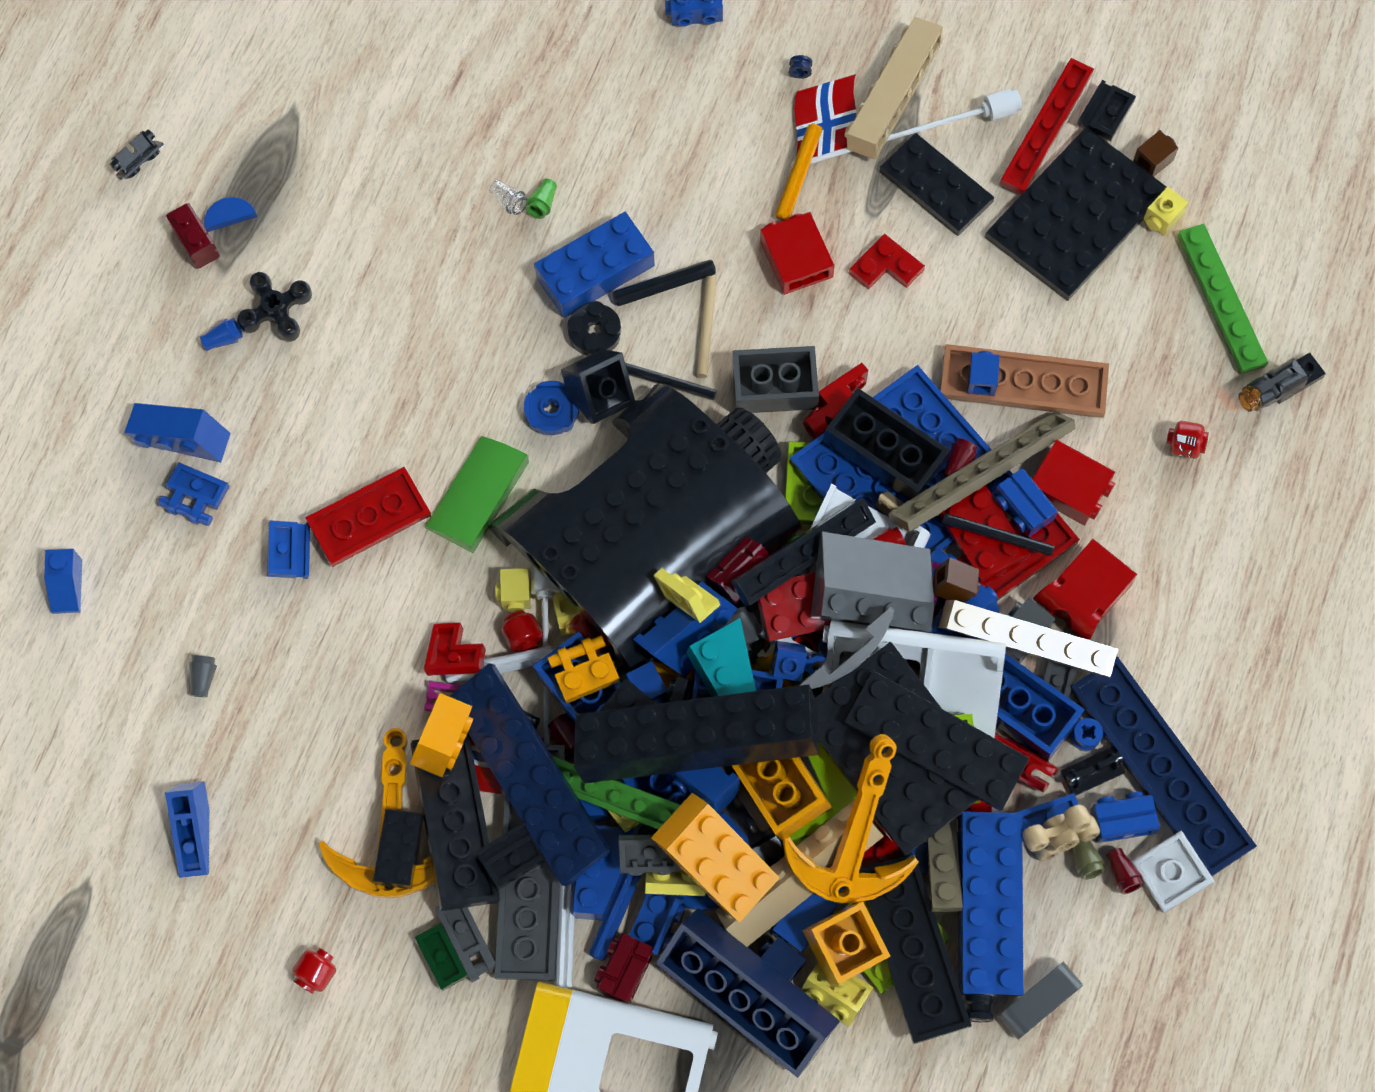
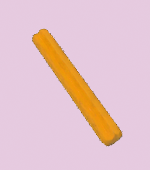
[775,123,823,221]

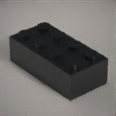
[823,387,950,500]

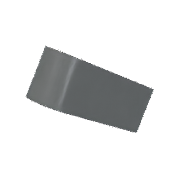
[998,961,1083,1040]

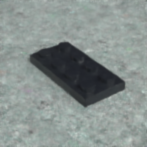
[880,133,994,236]

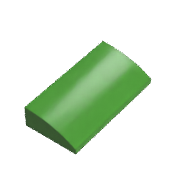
[425,436,529,553]

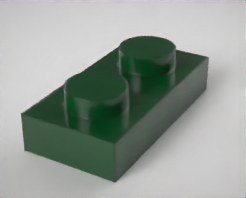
[415,923,468,991]

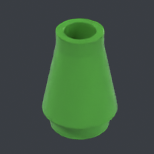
[526,178,557,219]

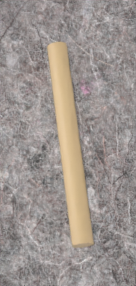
[696,276,717,378]

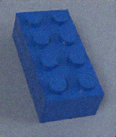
[534,211,655,318]

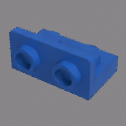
[629,894,686,955]

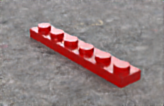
[999,58,1094,195]

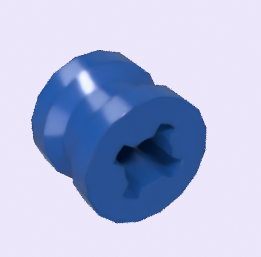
[1071,718,1103,752]

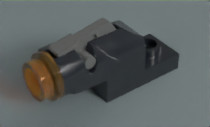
[1238,352,1326,412]

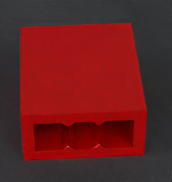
[760,212,835,295]
[1032,439,1116,526]

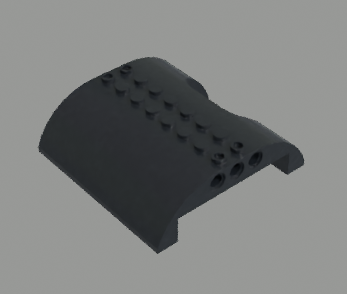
[488,384,802,672]

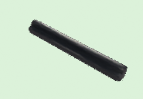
[613,260,716,306]

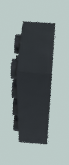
[373,809,424,889]

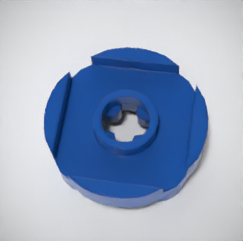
[524,381,579,435]

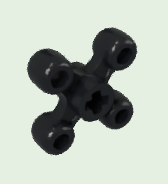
[237,272,312,342]

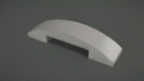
[800,607,895,689]

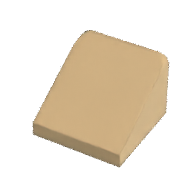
[876,492,904,518]

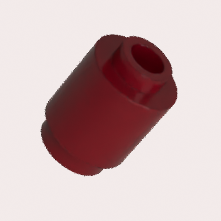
[547,713,575,758]

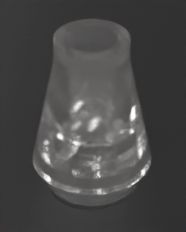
[489,180,527,215]

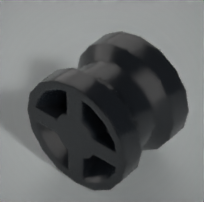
[963,994,994,1023]

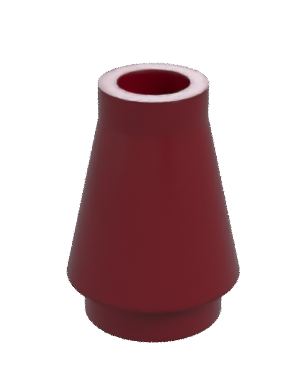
[943,438,977,478]
[1106,848,1143,895]

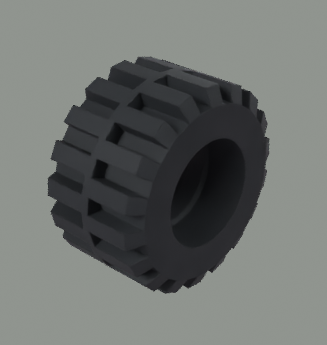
[717,407,782,473]

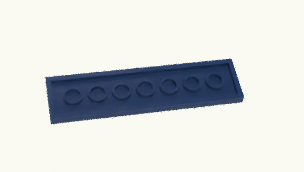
[1071,656,1257,877]
[449,663,611,886]

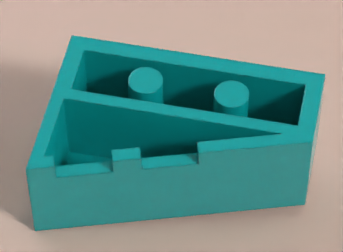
[686,618,756,697]

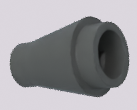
[189,655,217,698]

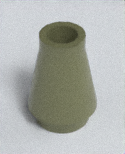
[1073,839,1105,880]

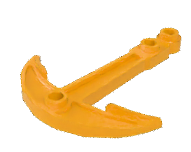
[319,728,435,898]
[783,734,919,903]

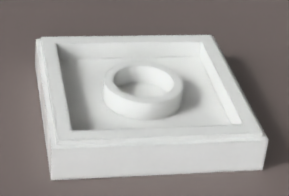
[1132,831,1215,913]

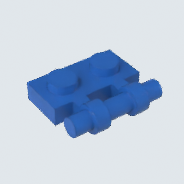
[158,462,230,526]

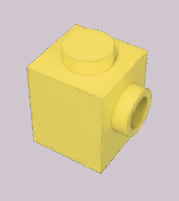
[1143,187,1189,236]
[495,568,531,613]

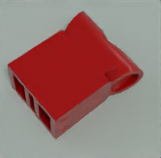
[1033,539,1137,640]

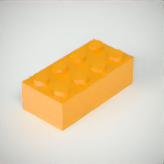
[732,757,832,840]
[651,793,780,923]

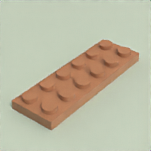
[940,344,1109,418]

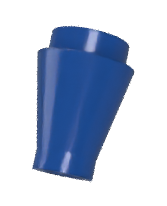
[200,318,243,351]

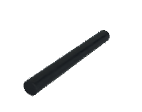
[625,363,717,400]
[942,513,1054,556]

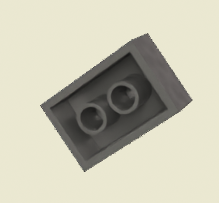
[732,346,819,413]

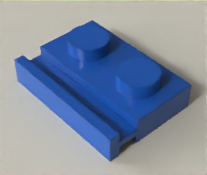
[267,520,310,579]

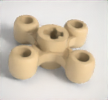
[1022,804,1100,861]

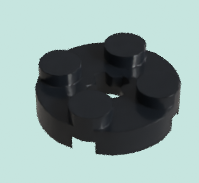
[567,301,621,355]

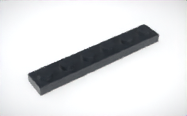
[731,498,876,606]

